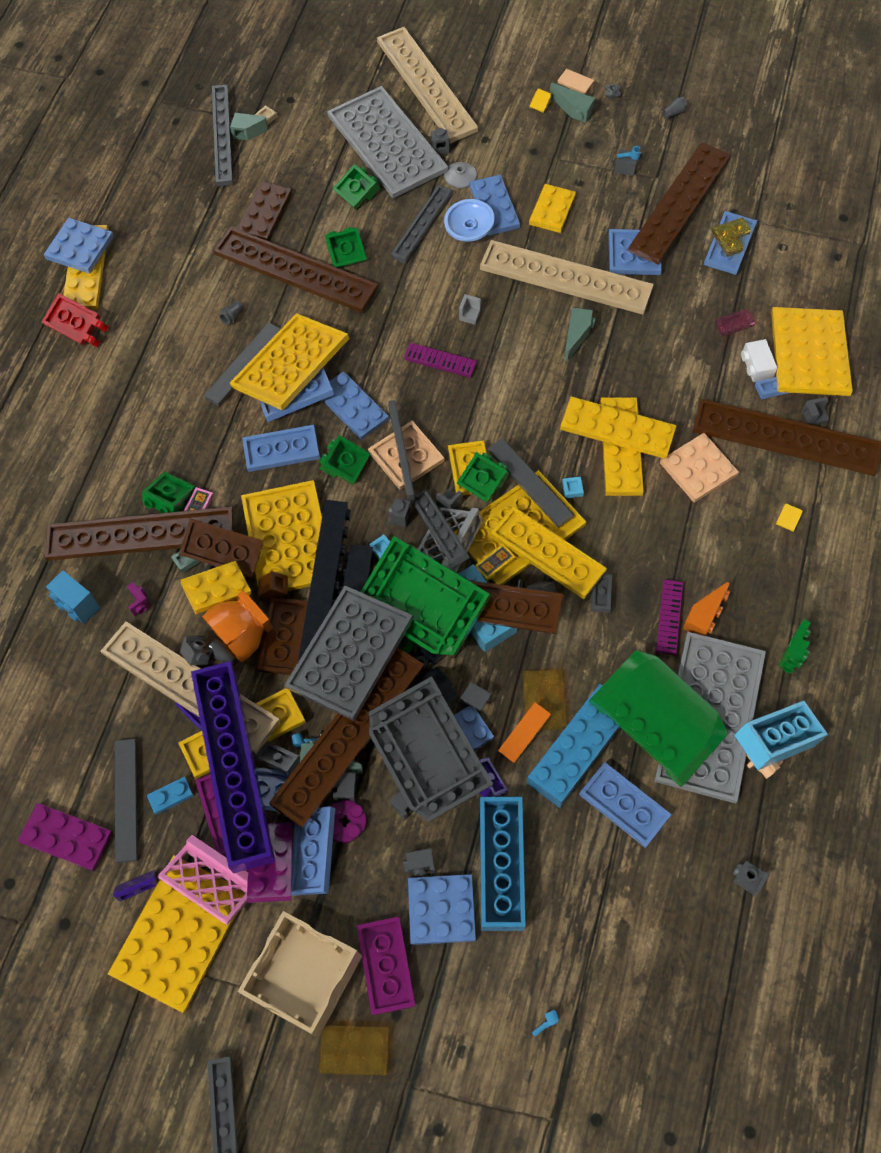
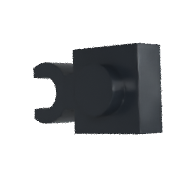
[415,648,445,672]

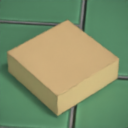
[255,105,278,125]

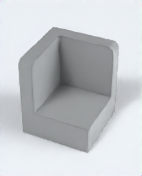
[459,294,481,325]

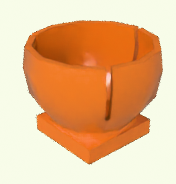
[202,590,273,662]

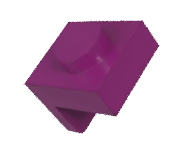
[127,582,151,617]

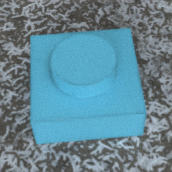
[562,477,584,498]
[369,535,390,560]

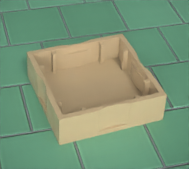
[237,911,362,1038]

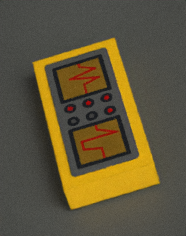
[475,544,516,582]

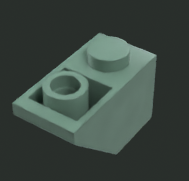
[230,113,268,141]

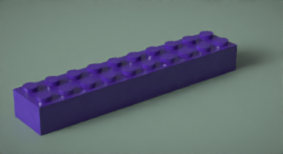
[191,661,275,874]

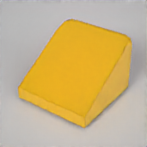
[530,89,551,113]
[776,504,803,532]

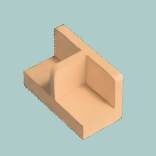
[558,69,594,96]

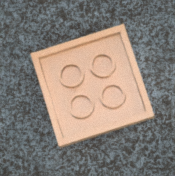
[368,421,445,490]
[660,433,739,503]

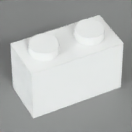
[741,339,777,382]

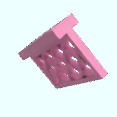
[158,835,248,925]

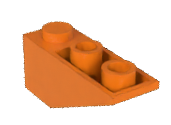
[683,582,730,636]

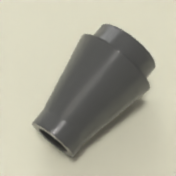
[663,97,688,119]
[219,301,244,325]
[208,639,236,664]

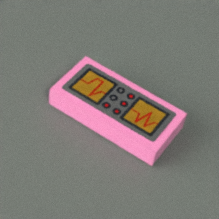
[184,487,214,511]

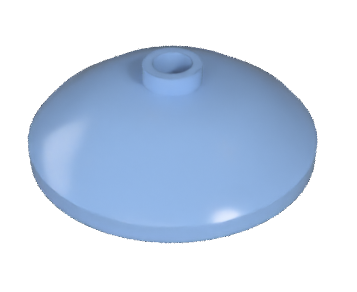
[444,199,495,242]

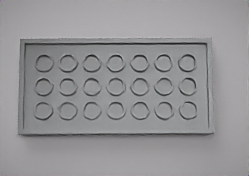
[327,86,448,198]
[654,632,766,804]

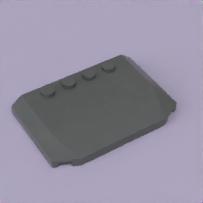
[369,676,493,822]

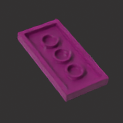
[18,803,113,871]
[247,822,293,903]
[357,917,416,1016]

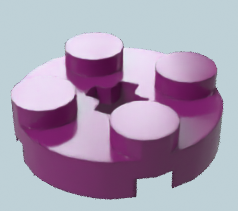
[330,800,366,844]

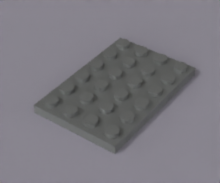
[284,586,414,721]

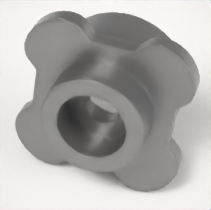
[604,84,621,100]

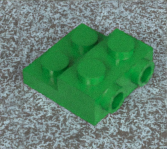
[332,164,380,210]
[325,227,367,269]
[319,435,371,485]
[457,452,510,503]
[142,471,195,513]
[778,619,811,673]

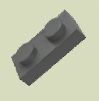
[590,574,612,613]
[255,741,300,776]

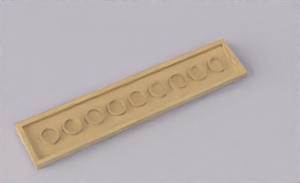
[377,27,478,143]
[480,240,654,315]
[101,621,281,754]

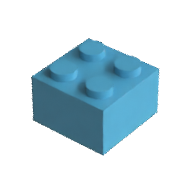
[46,571,100,624]

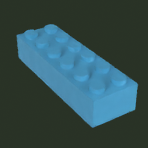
[527,684,620,808]
[480,797,525,931]

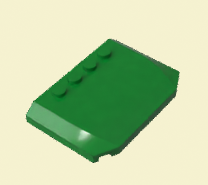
[361,536,492,656]
[589,650,728,787]

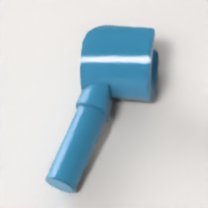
[617,146,641,160]
[292,733,318,748]
[532,1010,559,1037]

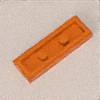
[498,702,552,763]

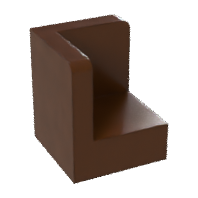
[258,571,288,600]

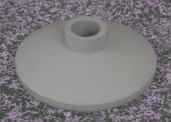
[444,162,477,188]

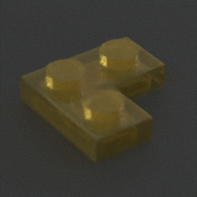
[712,217,751,257]

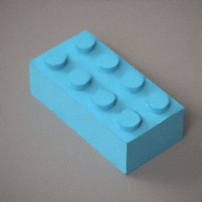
[458,564,517,652]
[734,701,828,770]

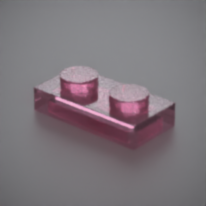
[714,309,755,337]

